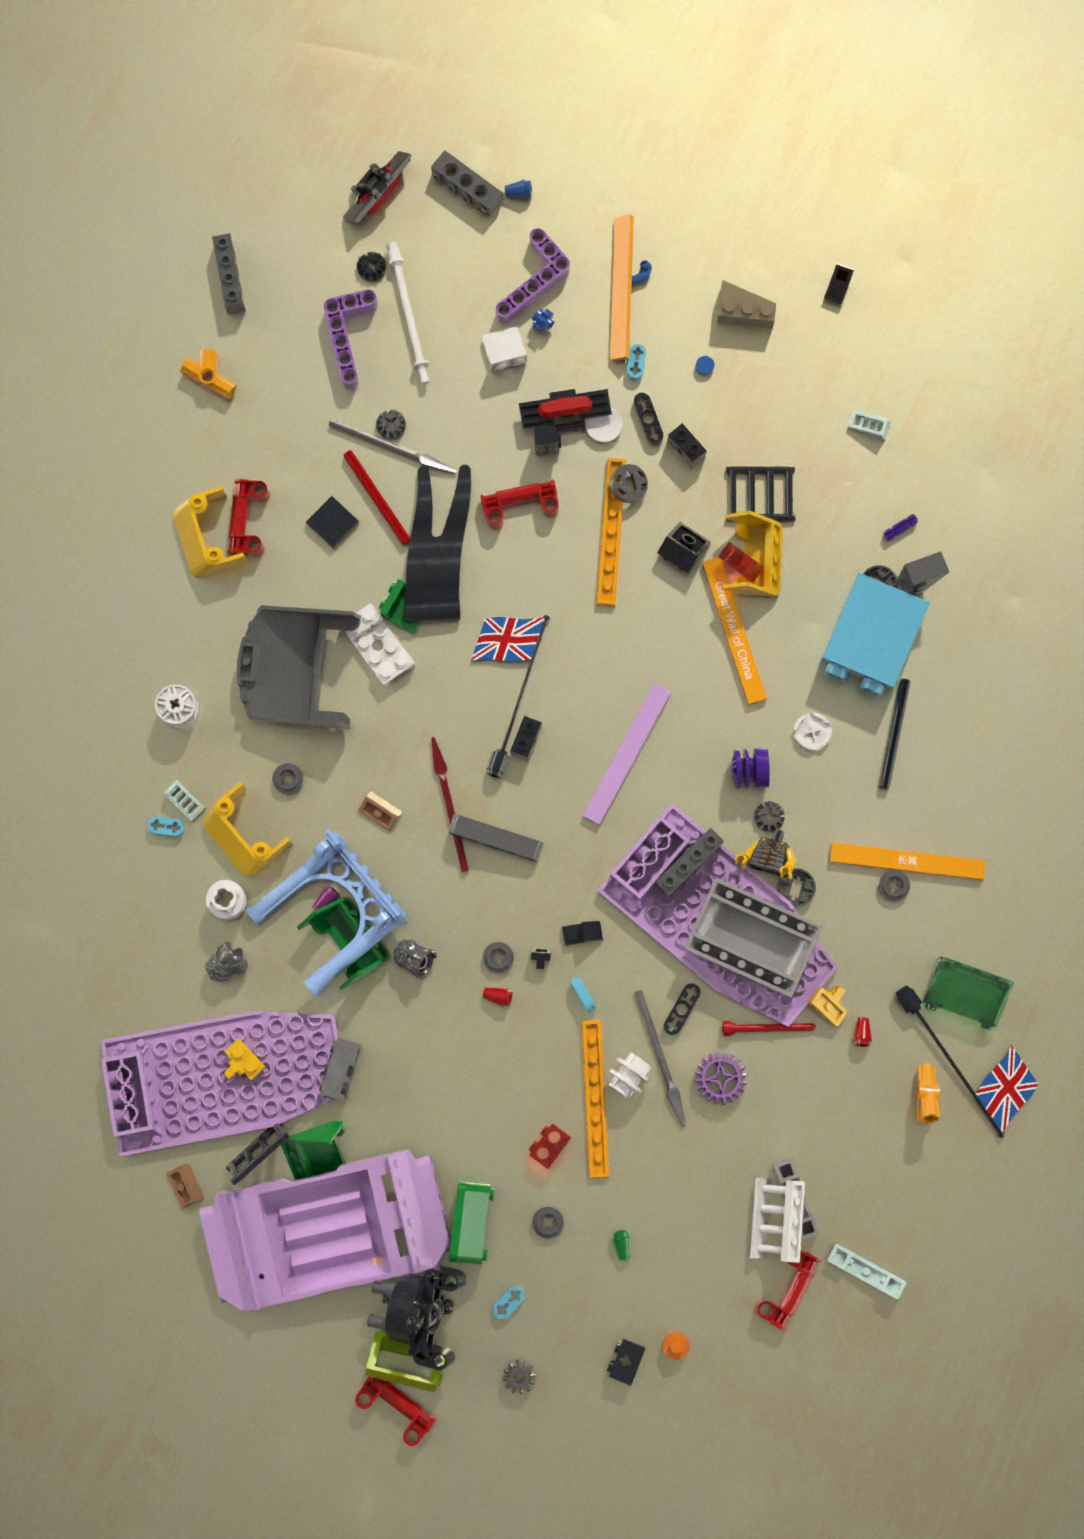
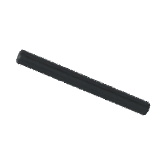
[879,678,911,790]

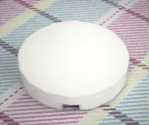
[585,408,623,444]
[793,713,832,751]

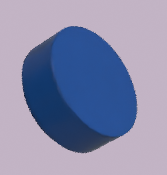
[695,356,715,376]

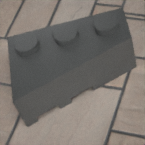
[319,1038,361,1102]

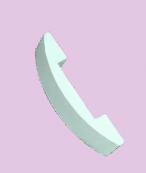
[827,1243,907,1300]

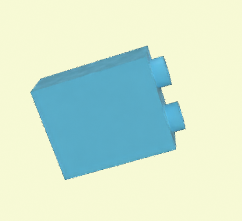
[821,573,930,696]

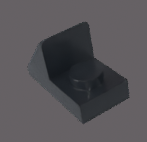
[824,263,854,304]
[562,921,603,946]

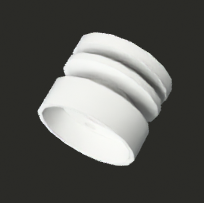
[155,685,200,730]

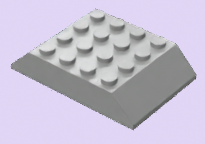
[684,878,823,998]

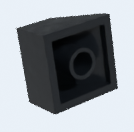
[657,522,711,574]

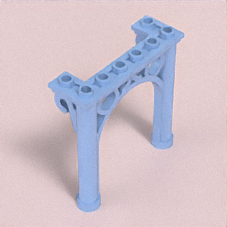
[245,829,408,997]

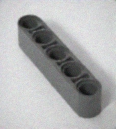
[448,814,544,862]

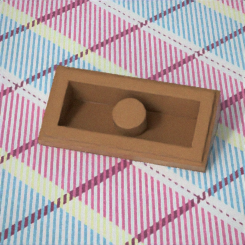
[358,792,402,831]
[166,1163,204,1209]

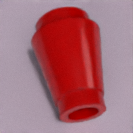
[483,987,513,1007]
[853,1017,872,1047]

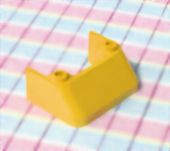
[173,486,248,578]
[722,511,783,596]
[203,782,292,877]

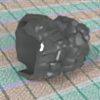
[393,939,437,979]
[205,941,248,982]

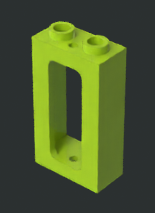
[365,1331,445,1392]

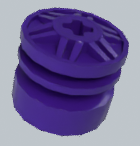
[731,747,770,789]

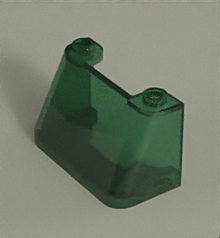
[922,957,1014,1031]

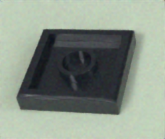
[306,496,359,548]

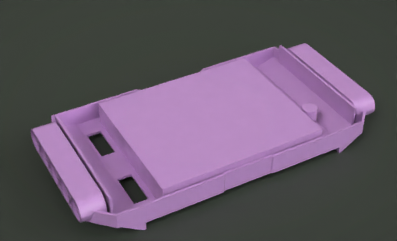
[200,1149,451,1311]

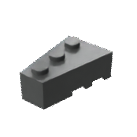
[898,551,949,597]

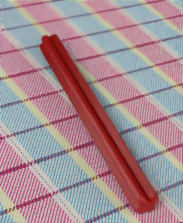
[343,450,410,545]

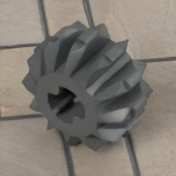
[502,1359,536,1394]

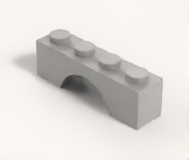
[772,1158,820,1241]

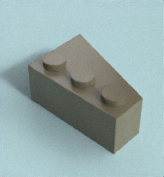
[717,280,776,329]

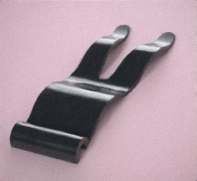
[405,464,471,623]

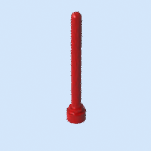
[722,1021,816,1037]

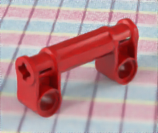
[227,479,270,557]
[480,479,559,530]
[755,1250,822,1332]
[355,1377,437,1446]

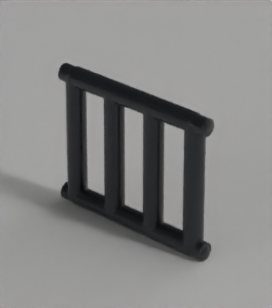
[726,466,796,521]
[226,1123,289,1185]

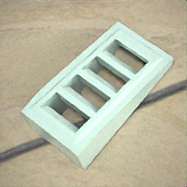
[848,410,891,441]
[163,780,205,821]

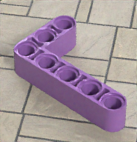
[496,228,570,323]
[324,289,378,390]

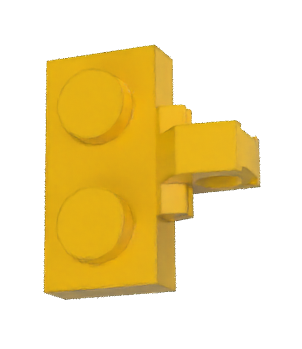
[808,985,848,1027]
[224,1038,266,1080]

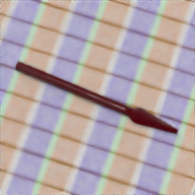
[431,737,469,873]

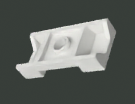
[344,603,415,688]

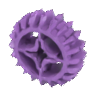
[695,1052,747,1105]

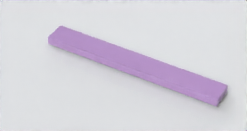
[582,683,672,825]

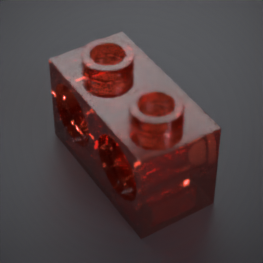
[718,542,764,583]
[529,1124,571,1169]

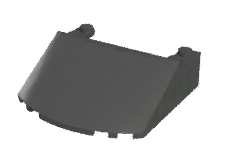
[237,605,361,729]

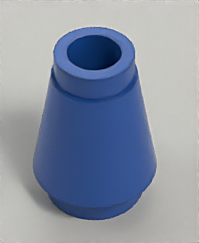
[505,179,532,198]

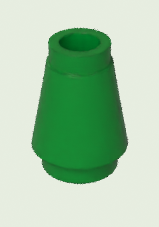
[612,1230,631,1260]

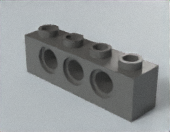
[431,150,503,216]
[212,233,246,314]
[655,828,724,897]

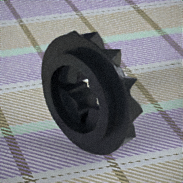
[357,251,386,280]

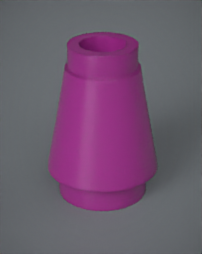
[312,885,340,910]

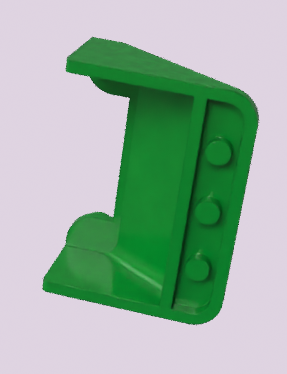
[281,1121,346,1180]

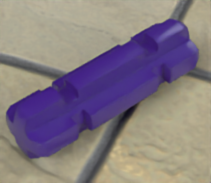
[883,514,918,541]

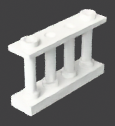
[750,1178,805,1263]

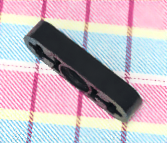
[634,392,663,446]
[663,983,701,1035]

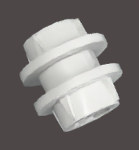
[206,880,247,920]
[608,1052,651,1099]

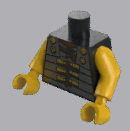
[735,829,796,879]

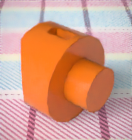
[662,1332,690,1360]

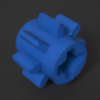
[532,308,555,332]

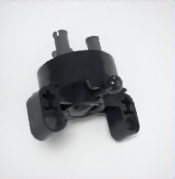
[367,1265,466,1370]

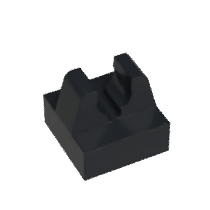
[531,948,551,969]

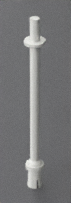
[386,242,429,384]

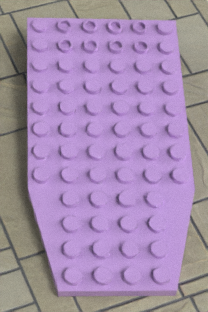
[597,803,838,1027]
[101,1011,349,1157]

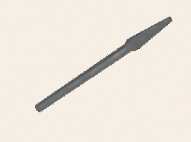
[329,419,456,474]
[634,990,686,1127]

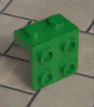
[379,579,421,633]

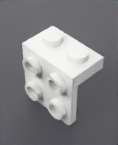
[482,327,527,371]

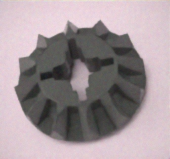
[376,409,406,439]
[272,763,303,794]
[754,801,785,832]
[879,870,910,901]
[483,942,514,973]
[532,1207,564,1239]

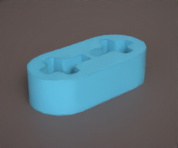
[627,344,646,381]
[147,817,185,837]
[570,976,596,1013]
[493,1286,525,1319]

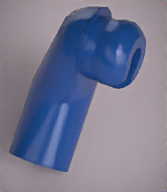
[632,260,652,286]

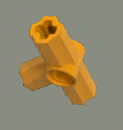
[180,349,237,400]
[916,1064,940,1124]

